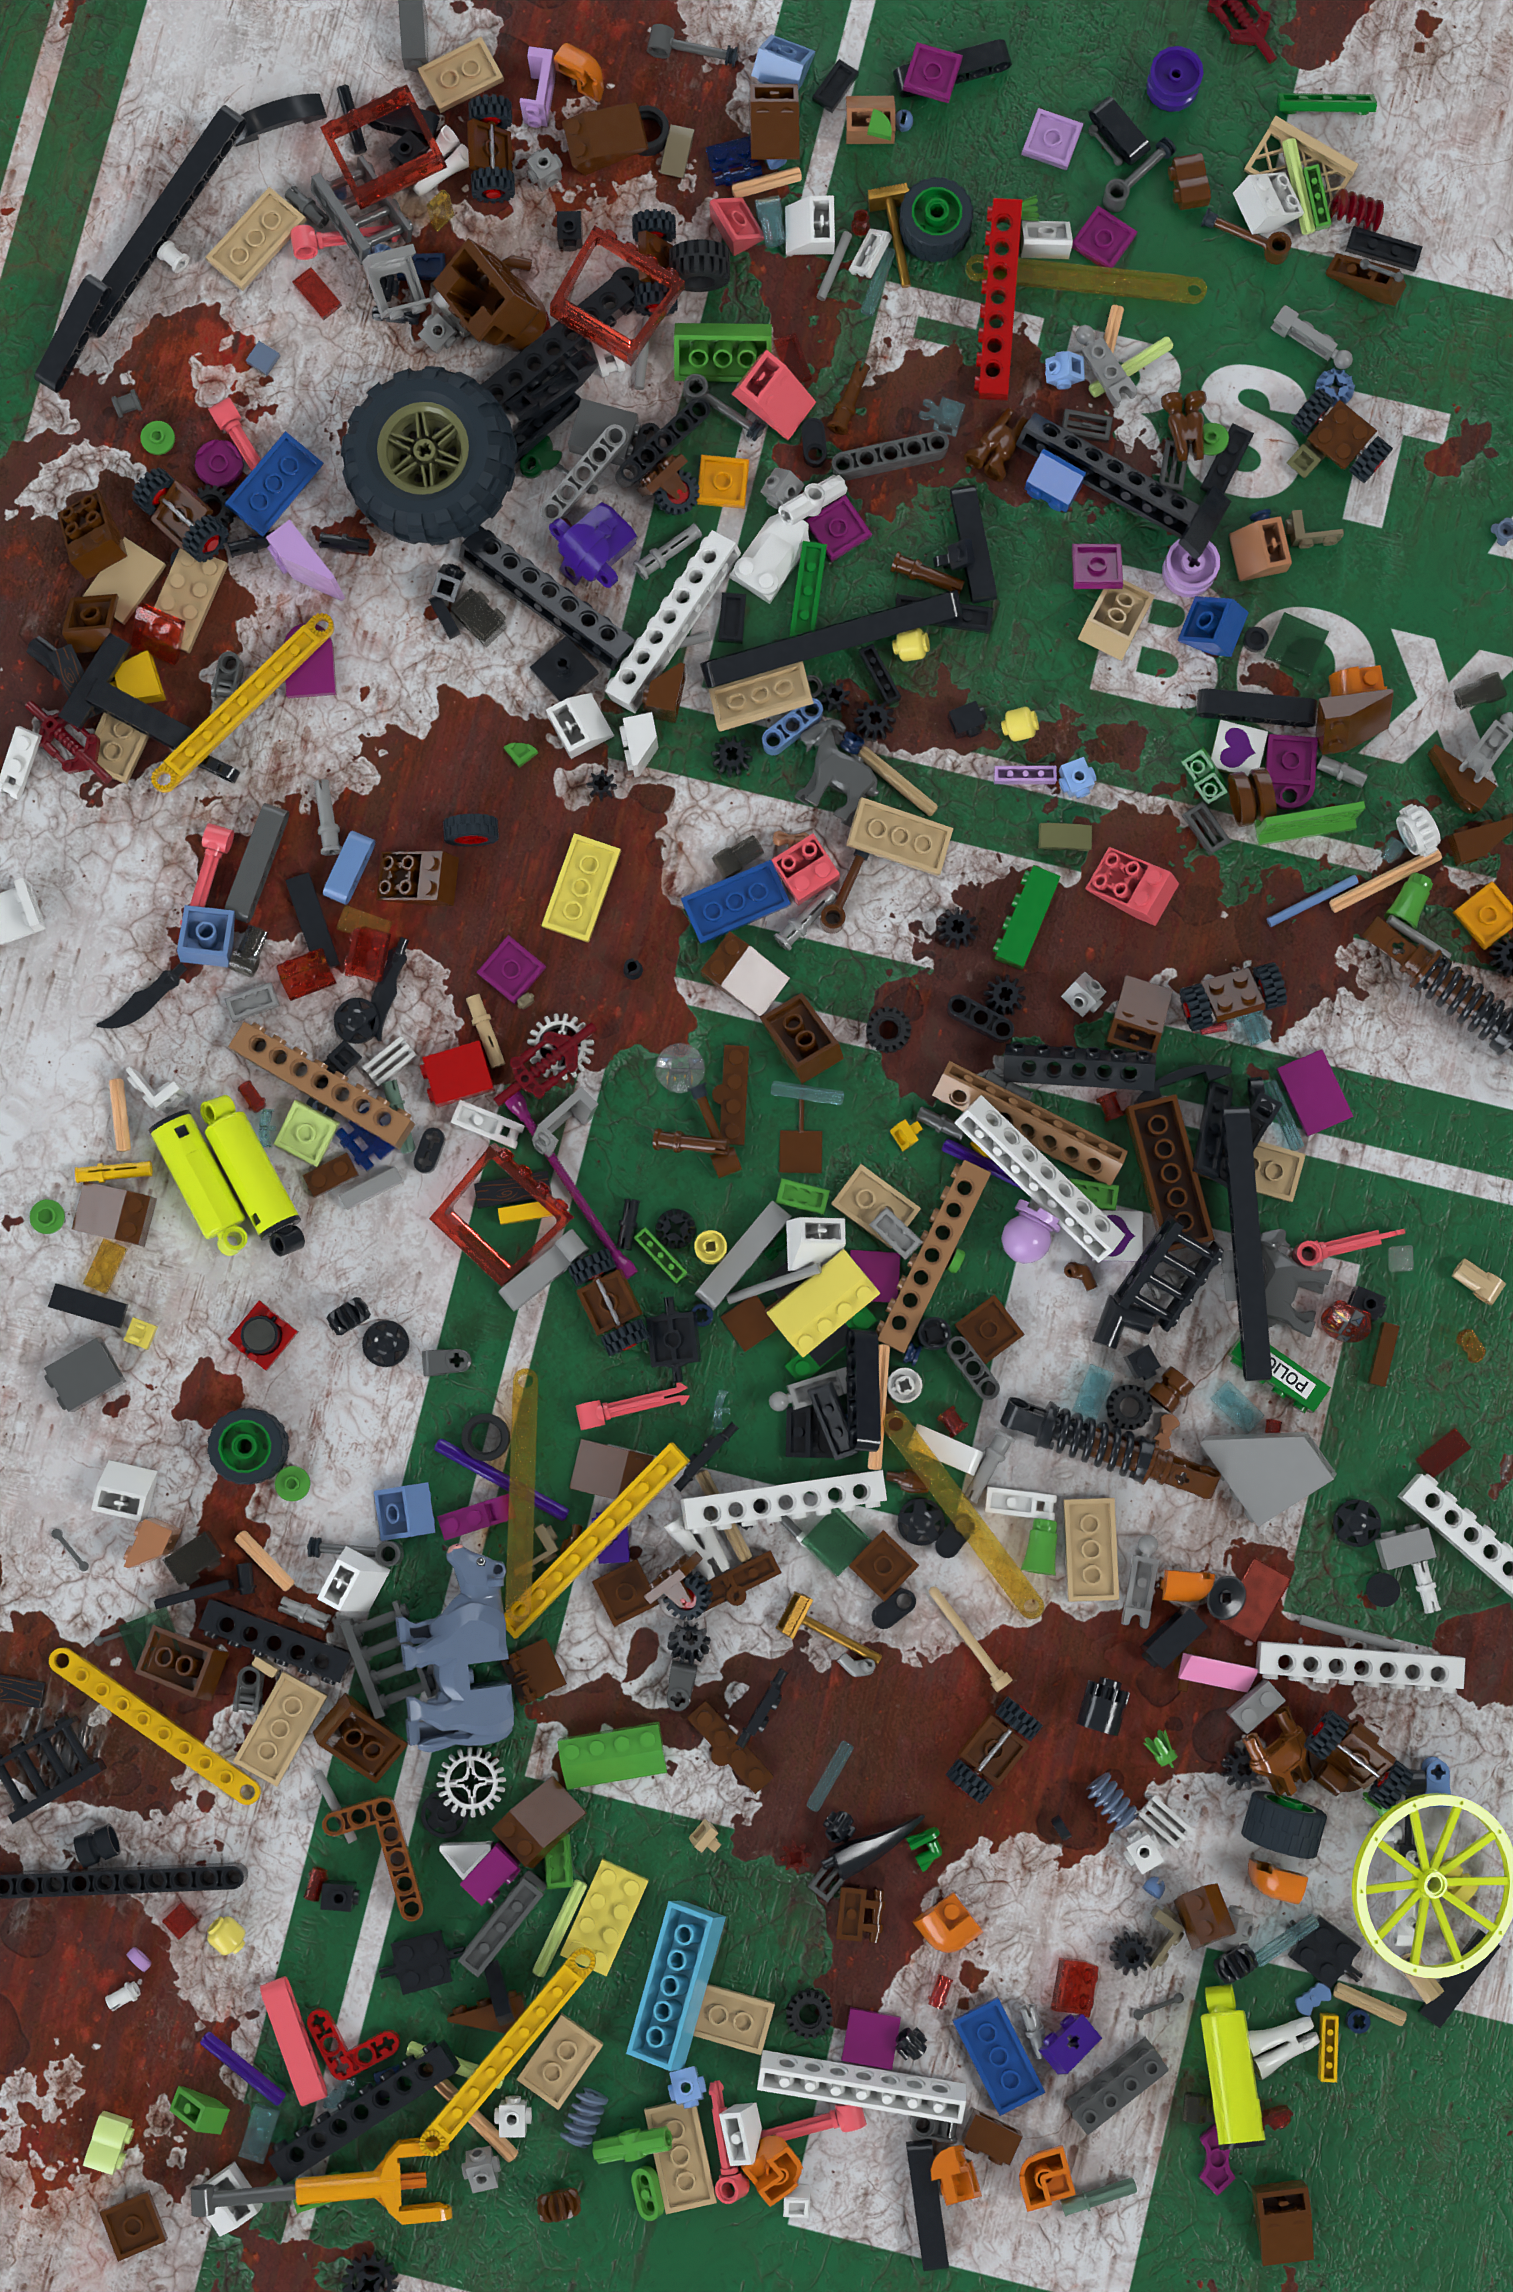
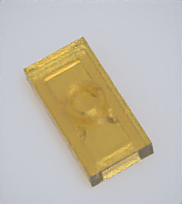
[83,1238,128,1294]

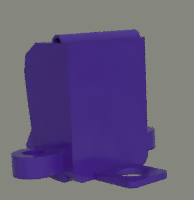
[549,502,638,588]

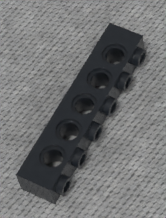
[1003,1042,1157,1091]
[198,1598,352,1685]

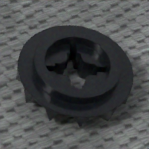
[656,1209,696,1249]

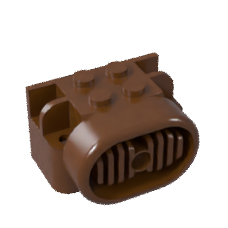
[432,238,547,352]

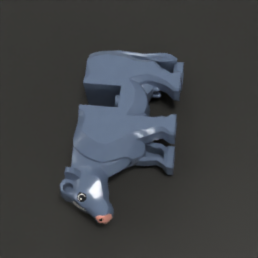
[395,1544,514,1752]

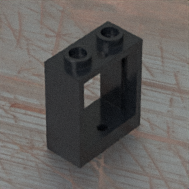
[1140,1605,1208,1669]

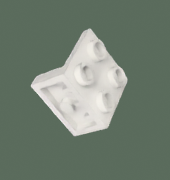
[0,878,46,945]
[126,1066,190,1114]

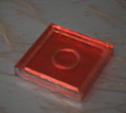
[131,602,186,665]

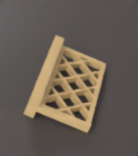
[1244,116,1359,209]

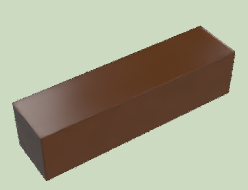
[1367,1322,1400,1387]

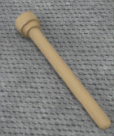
[929,1586,1012,1692]

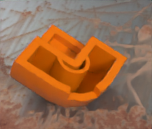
[554,43,604,102]
[1329,665,1387,697]
[1160,1569,1215,1602]
[1248,1858,1308,1904]
[912,1892,984,1953]
[740,2135,803,2207]
[931,2145,982,2206]
[1019,2145,1076,2212]

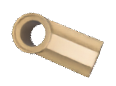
[1452,1258,1506,1305]
[1400,1952,1444,2004]

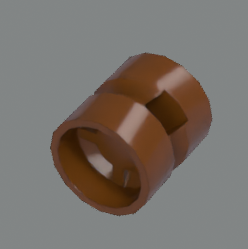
[1147,1366,1195,1414]

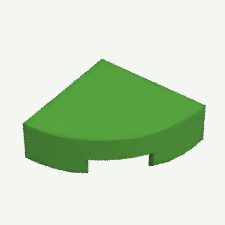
[867,109,892,141]
[504,743,538,768]

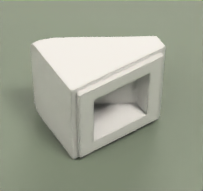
[783,2184,810,2218]

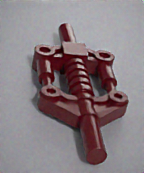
[1207,0,1277,64]
[25,700,112,784]
[493,1022,597,1106]

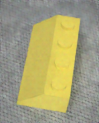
[767,1249,880,1357]

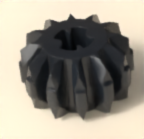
[854,699,896,742]
[711,735,753,778]
[936,907,978,950]
[1488,937,1513,978]
[983,975,1026,1016]
[326,1297,371,1335]
[667,1621,711,1666]
[1221,1746,1260,1790]
[1109,1931,1153,1976]
[1213,1943,1259,1984]

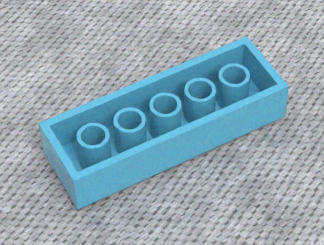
[626,1900,726,2071]

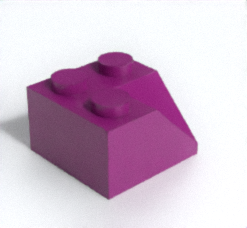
[460,1840,521,1906]

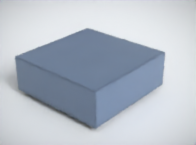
[246,341,280,376]

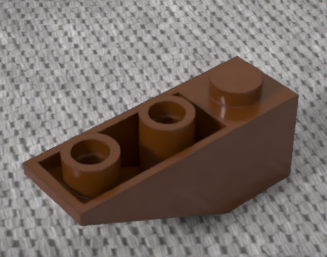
[1448,813,1513,867]
[447,1989,528,2034]

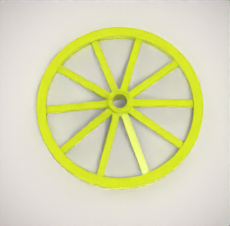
[1352,1793,1513,1978]

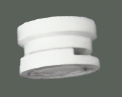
[887,1368,922,1403]

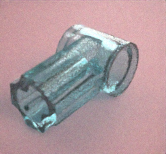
[755,195,786,248]
[1236,1010,1271,1047]

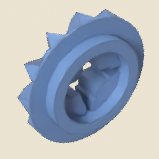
[1315,368,1355,407]

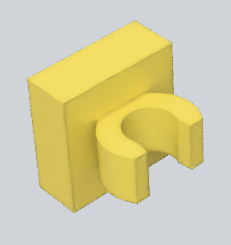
[123,1317,158,1350]

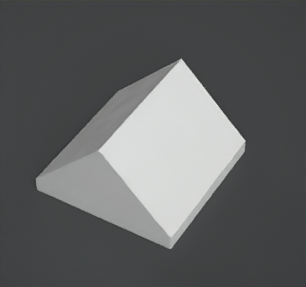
[1021,220,1073,259]

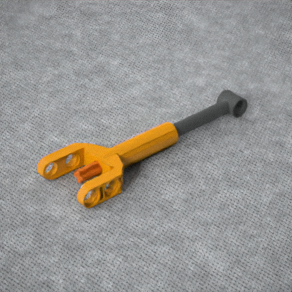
[190,2136,452,2225]

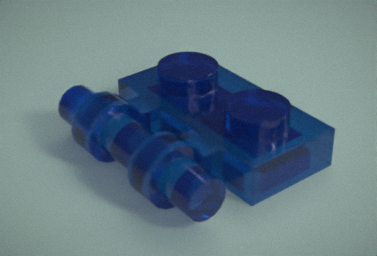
[706,136,762,186]
[335,1107,396,1171]

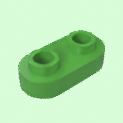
[631,2166,664,2221]

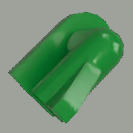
[906,1827,942,1872]

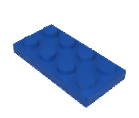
[224,431,324,537]
[681,860,791,945]
[952,1996,1046,2116]

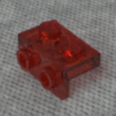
[344,926,391,982]
[277,948,337,1001]
[1050,1957,1099,2018]

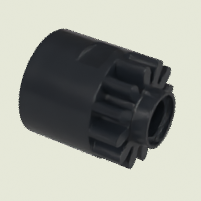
[1076,1676,1130,1736]

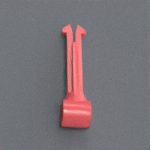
[290,221,401,260]
[208,397,261,471]
[180,823,234,924]
[1292,1229,1405,1267]
[575,1382,689,1430]
[709,2080,750,2204]
[757,2103,867,2150]

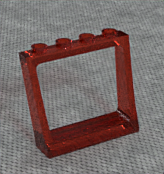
[550,225,685,366]
[429,1143,575,1287]

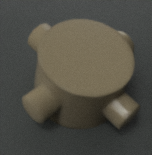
[517,993,534,1009]

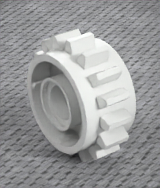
[1396,804,1441,857]

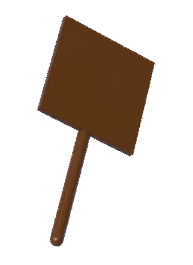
[779,1084,822,1173]
[721,1286,798,1352]

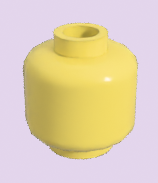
[892,628,930,662]
[1001,707,1039,741]
[207,1916,246,1955]

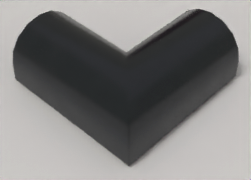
[1092,1294,1156,1350]

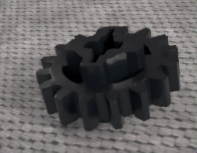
[342,2251,399,2292]

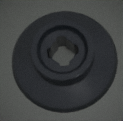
[1207,1576,1246,1620]

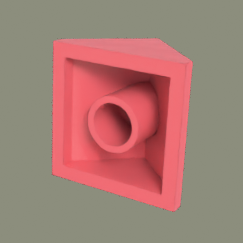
[709,197,766,256]

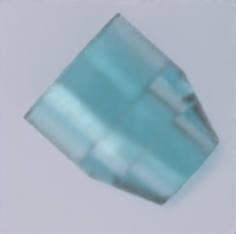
[1381,836,1407,864]

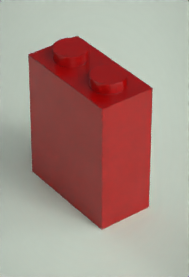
[420,1041,495,1108]

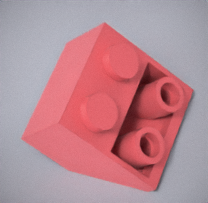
[771,834,840,906]

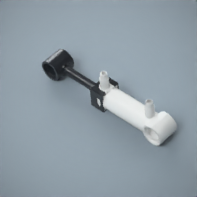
[1392,1769,1426,1947]

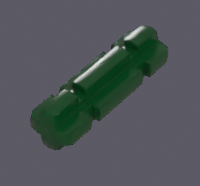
[763,1218,795,1261]

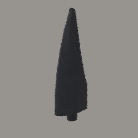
[820,1814,925,1881]

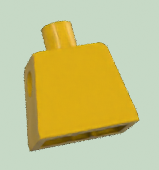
[110,650,166,704]

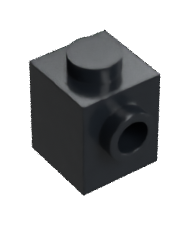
[388,130,427,173]
[557,211,583,252]
[431,564,466,603]
[947,701,987,739]
[1344,1286,1387,1322]
[1123,1344,1161,1381]
[320,1880,360,1912]

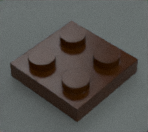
[954,1294,1025,1364]
[848,1530,920,1602]
[592,1559,660,1627]
[99,2189,168,2262]

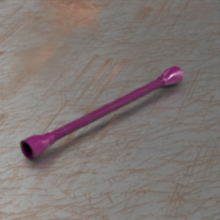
[504,1091,638,1279]

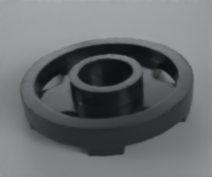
[333,998,380,1044]
[362,1320,410,1367]
[897,1498,945,1546]
[1333,1499,1381,1547]
[421,1789,469,1838]

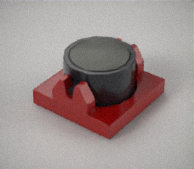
[227,1300,299,1371]

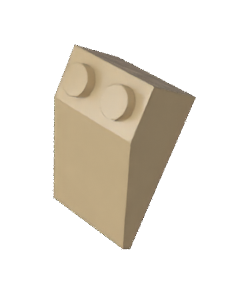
[1078,580,1155,661]

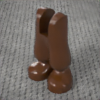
[1161,390,1207,462]
[964,407,1029,482]

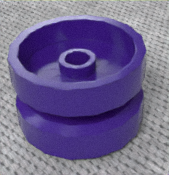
[1146,46,1204,112]

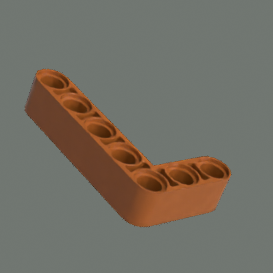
[322,1795,424,1921]

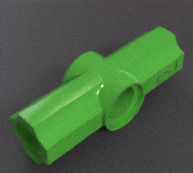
[592,2126,673,2164]

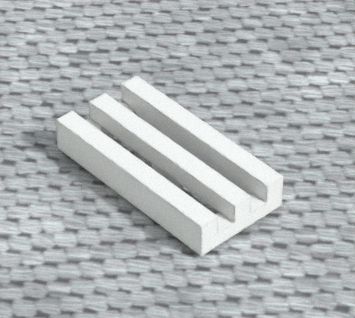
[849,229,892,278]
[363,1036,417,1087]
[1138,1795,1193,1849]

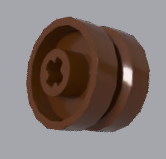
[1228,767,1277,827]

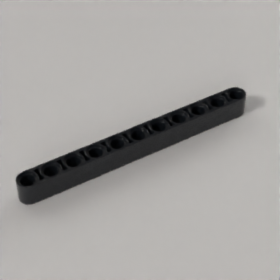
[91,105,247,338]
[700,590,963,688]
[1221,1105,1272,1382]
[0,1862,248,1899]

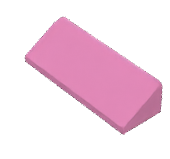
[1178,1653,1258,1693]

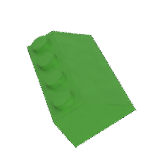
[674,323,772,382]
[557,1722,667,1790]

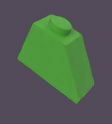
[169,2086,230,2134]

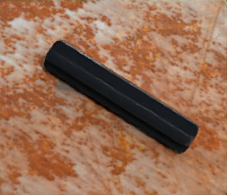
[337,84,367,155]

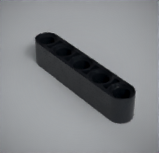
[893,39,1012,98]
[34,274,112,393]
[615,398,711,488]
[950,485,997,604]
[85,678,195,750]
[1196,688,1318,728]
[846,1329,881,1452]
[906,2139,949,2272]

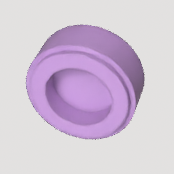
[126,1947,151,1972]

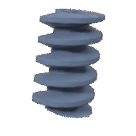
[1086,1772,1139,1832]
[560,2087,608,2148]

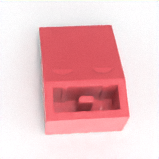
[731,350,816,440]
[1085,847,1179,926]

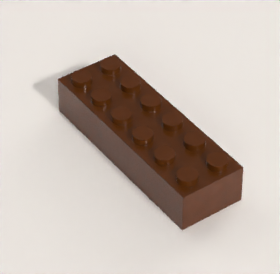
[1124,1094,1215,1252]

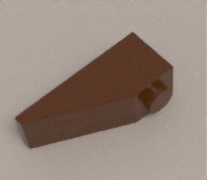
[1325,253,1406,306]
[1427,744,1497,814]

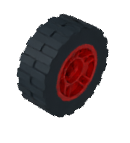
[443,814,499,847]

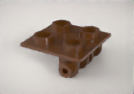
[500,1638,567,1706]

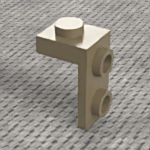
[1285,510,1344,549]
[513,1523,560,1578]
[1147,1905,1184,1970]

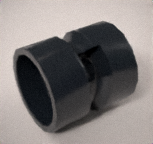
[917,1317,951,1351]
[73,1823,121,1868]

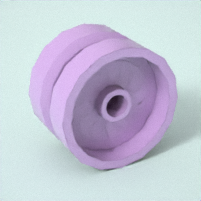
[1162,539,1220,597]

